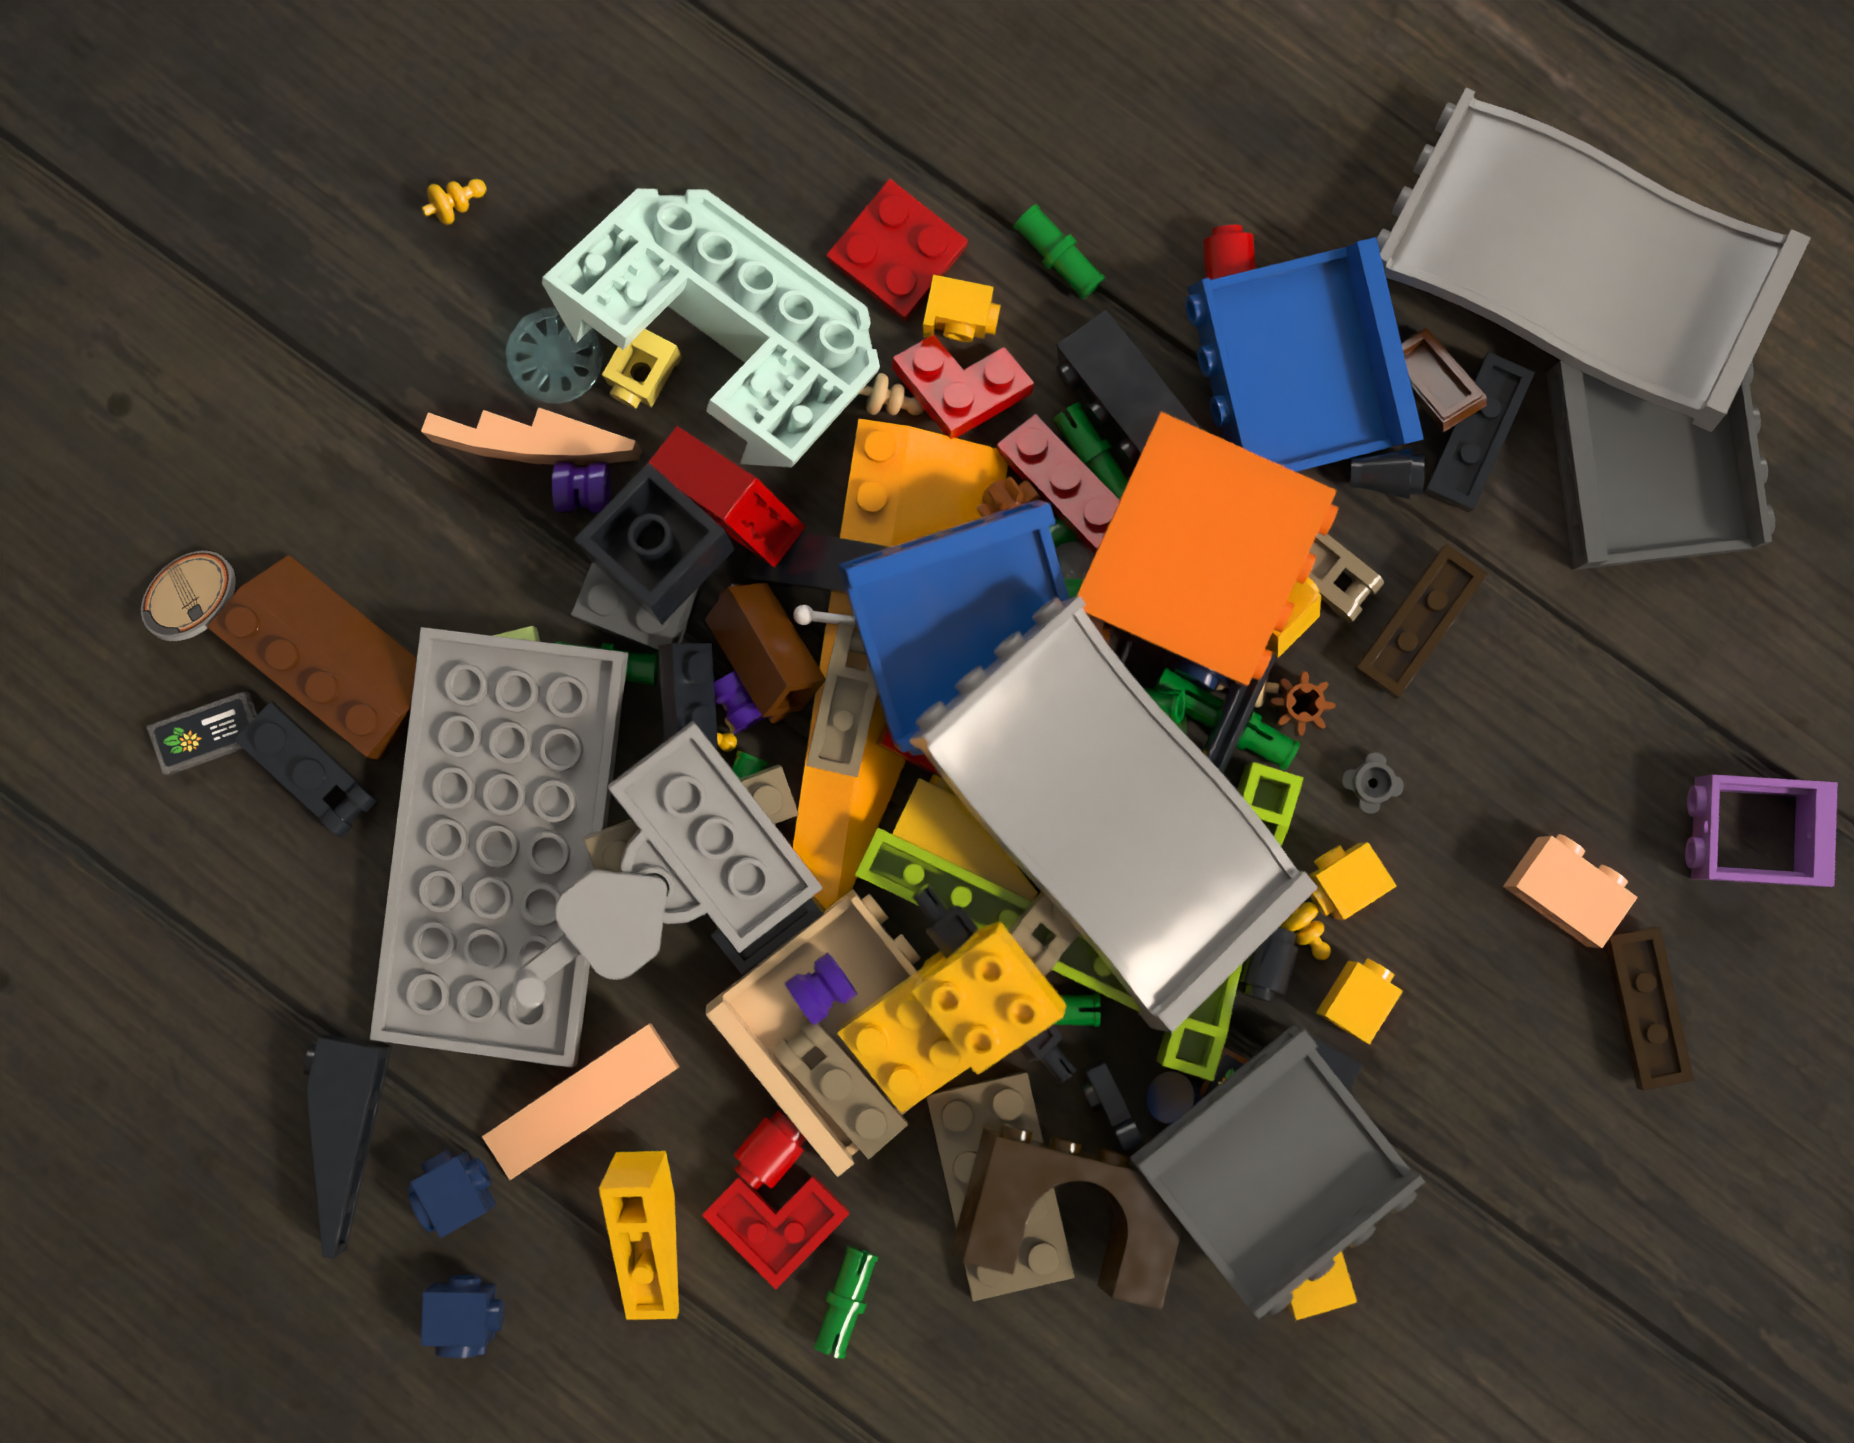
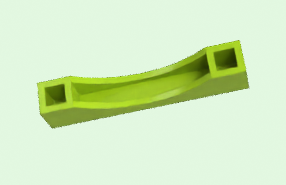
[1156,762,1304,1081]

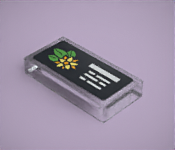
[147,691,257,775]

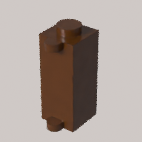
[705,583,826,723]

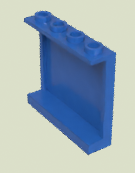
[1185,237,1424,472]
[838,500,1069,756]

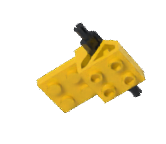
[837,883,1076,1113]

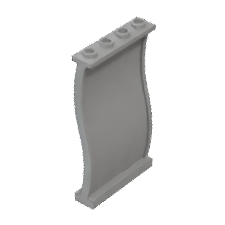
[1377,88,1811,432]
[908,596,1318,1032]

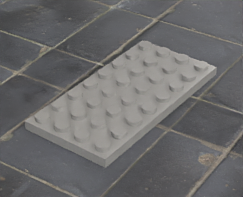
[370,627,628,1068]

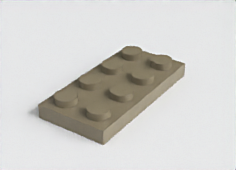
[927,1071,1075,1301]

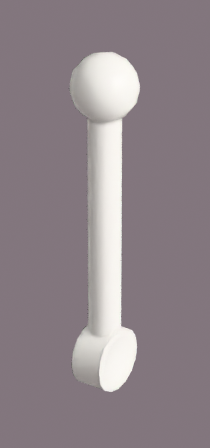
[793,605,857,627]

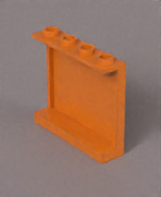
[1076,412,1339,686]

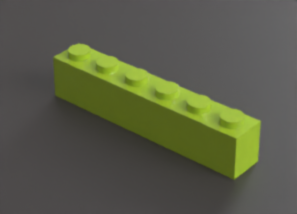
[855,828,1141,1012]

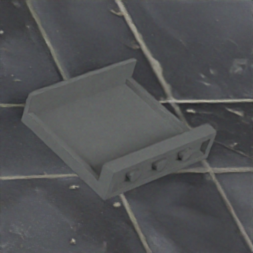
[1546,360,1775,570]
[1130,1025,1425,1319]

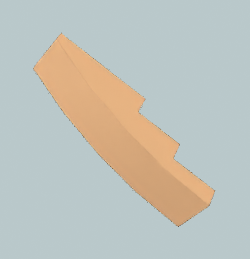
[421,408,642,465]
[482,1023,679,1180]

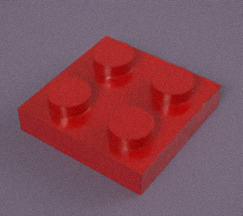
[827,179,968,322]

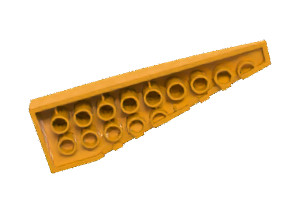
[793,419,1008,910]

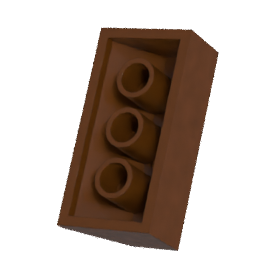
[207,555,417,761]

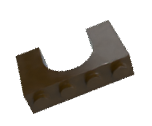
[951,1123,1183,1310]

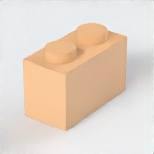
[1503,834,1638,948]

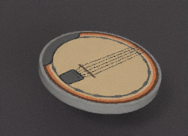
[141,551,236,641]

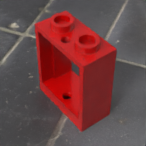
[647,426,806,568]

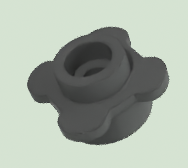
[1342,753,1404,814]

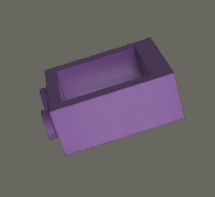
[1685,775,1838,887]

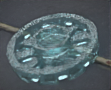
[506,307,602,403]

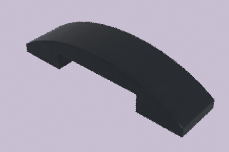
[742,533,890,594]

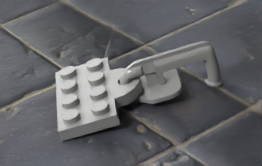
[513,721,823,1009]

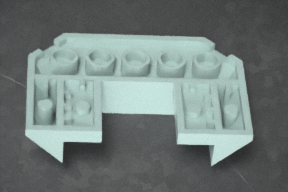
[542,189,880,467]

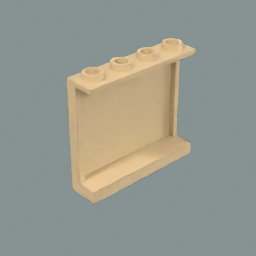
[706,889,921,1177]

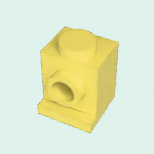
[602,329,682,409]

